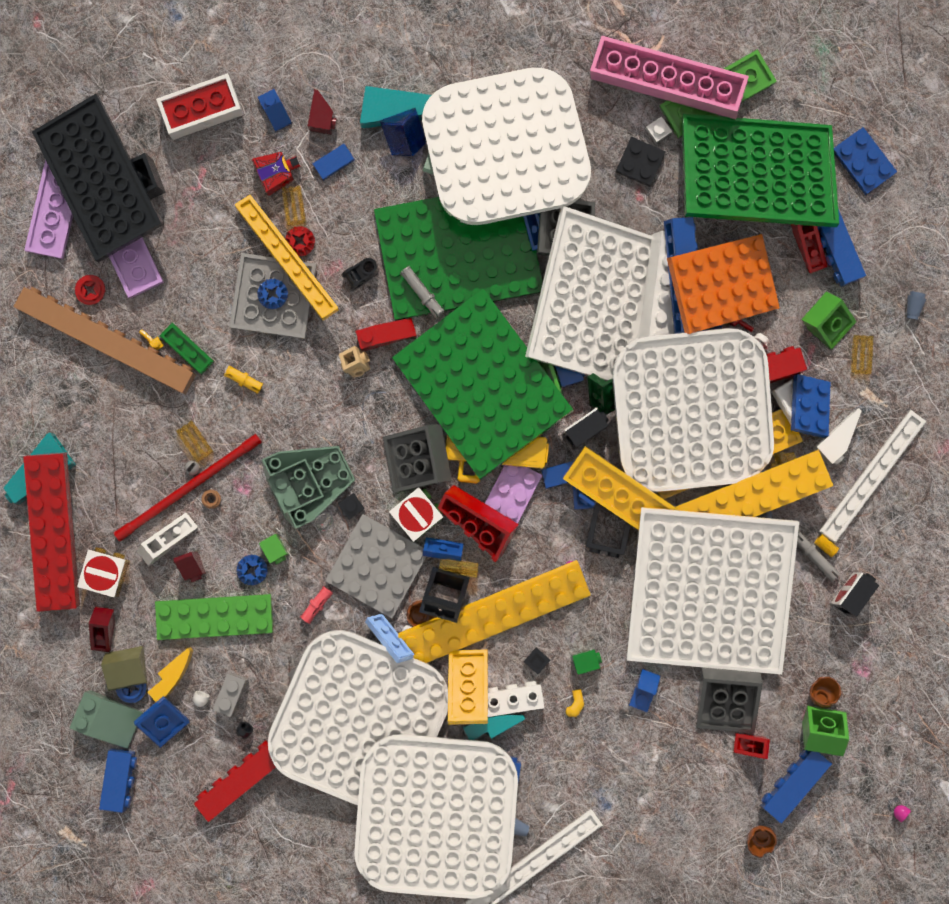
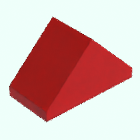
[733,733,770,759]

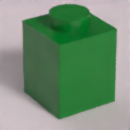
[571,649,602,675]

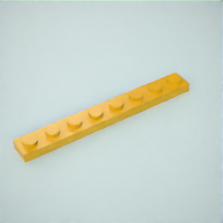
[235,195,339,321]

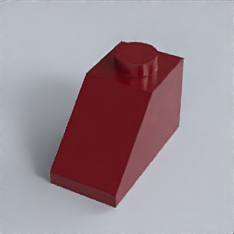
[307,89,337,135]
[173,552,206,583]
[88,607,115,652]

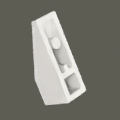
[813,408,861,465]
[137,513,198,566]

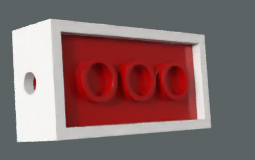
[156,73,244,140]

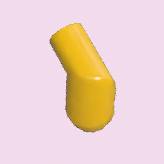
[566,689,584,717]

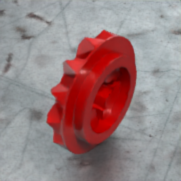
[285,226,315,256]
[75,275,106,305]

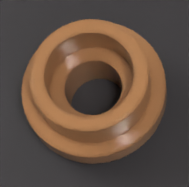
[202,490,221,509]

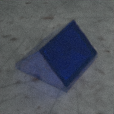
[380,108,427,156]

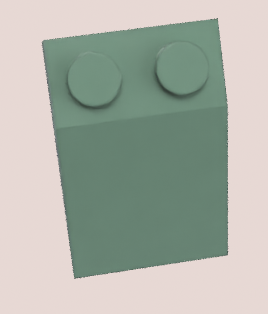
[70,690,143,749]

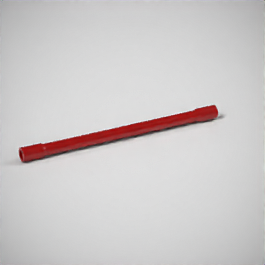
[114,433,262,542]

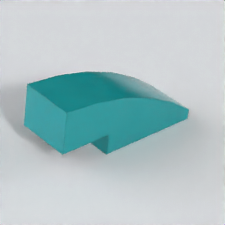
[463,713,525,740]

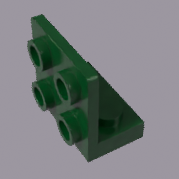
[587,373,615,415]

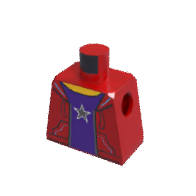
[252,152,301,196]

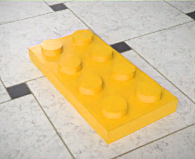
[448,650,488,725]

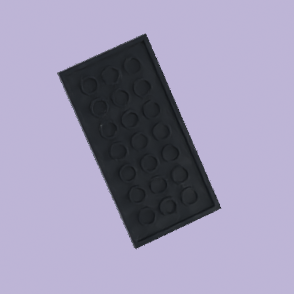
[32,94,164,263]

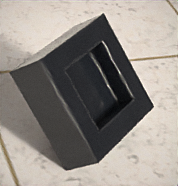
[338,493,365,520]
[523,647,550,674]

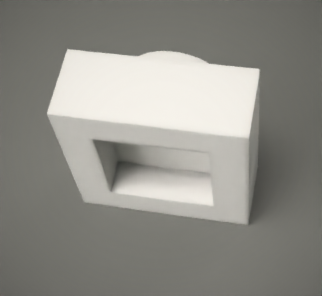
[645,116,672,144]

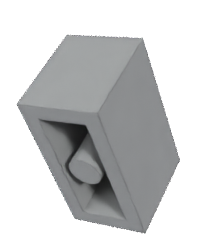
[213,672,249,717]

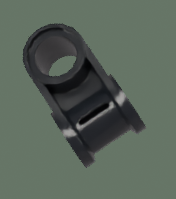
[341,258,379,291]

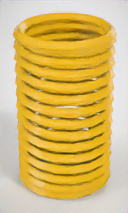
[814,534,839,557]

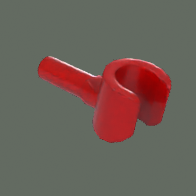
[729,319,754,332]

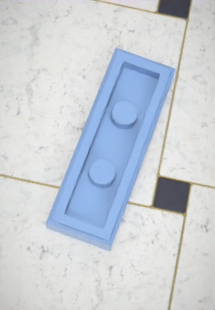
[365,614,414,663]

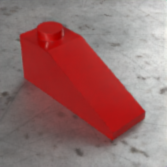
[791,224,828,274]
[355,318,417,352]

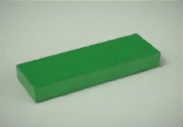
[159,323,215,375]

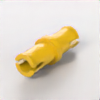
[224,365,263,394]

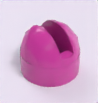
[894,805,911,823]

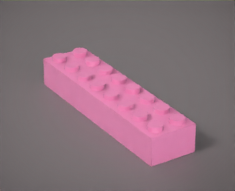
[590,36,749,119]

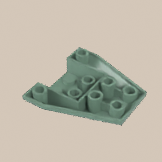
[261,446,355,529]

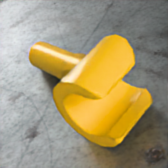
[139,330,164,350]

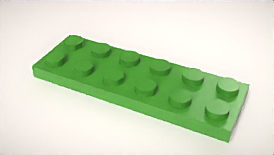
[659,49,777,139]
[155,594,273,640]

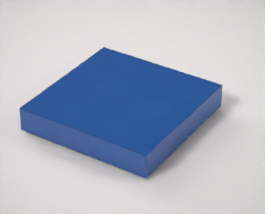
[134,696,190,748]

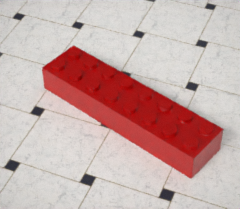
[23,452,80,612]

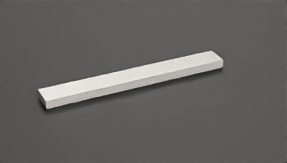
[818,410,926,543]
[465,809,603,904]

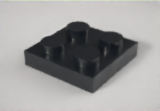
[616,136,666,187]

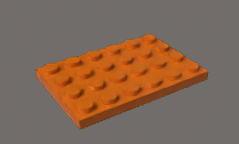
[667,234,780,334]

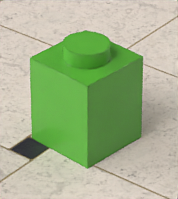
[259,534,289,565]

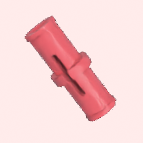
[300,586,333,624]

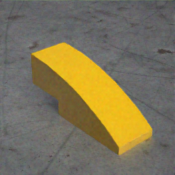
[148,647,193,702]

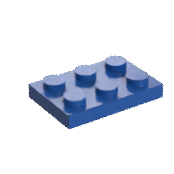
[834,127,897,196]
[791,374,831,438]

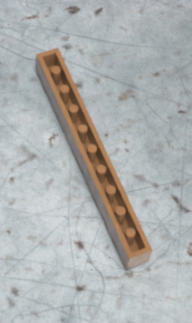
[13,287,196,395]

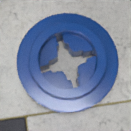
[257,278,288,309]
[236,555,267,585]
[116,683,147,703]

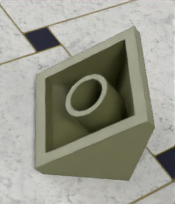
[101,646,147,691]

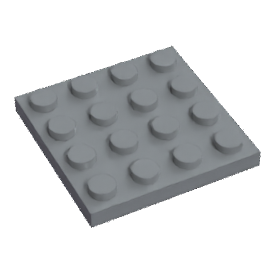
[229,253,317,339]
[325,514,427,618]

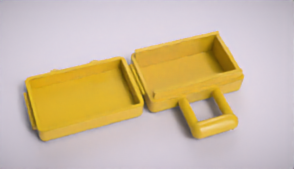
[446,435,549,484]

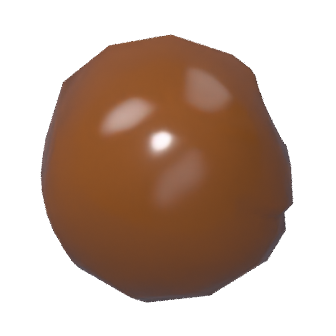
[406,600,436,627]
[809,677,841,708]
[747,825,777,858]

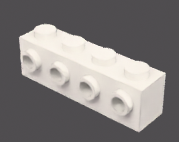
[488,681,544,717]

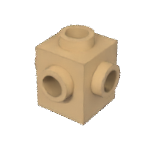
[339,346,370,378]

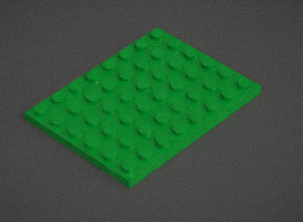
[682,114,839,228]
[374,197,543,321]
[392,289,574,480]

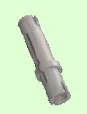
[400,266,445,318]
[797,531,840,582]

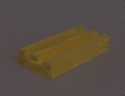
[282,185,306,226]
[851,335,874,375]
[176,420,214,462]
[439,559,479,577]

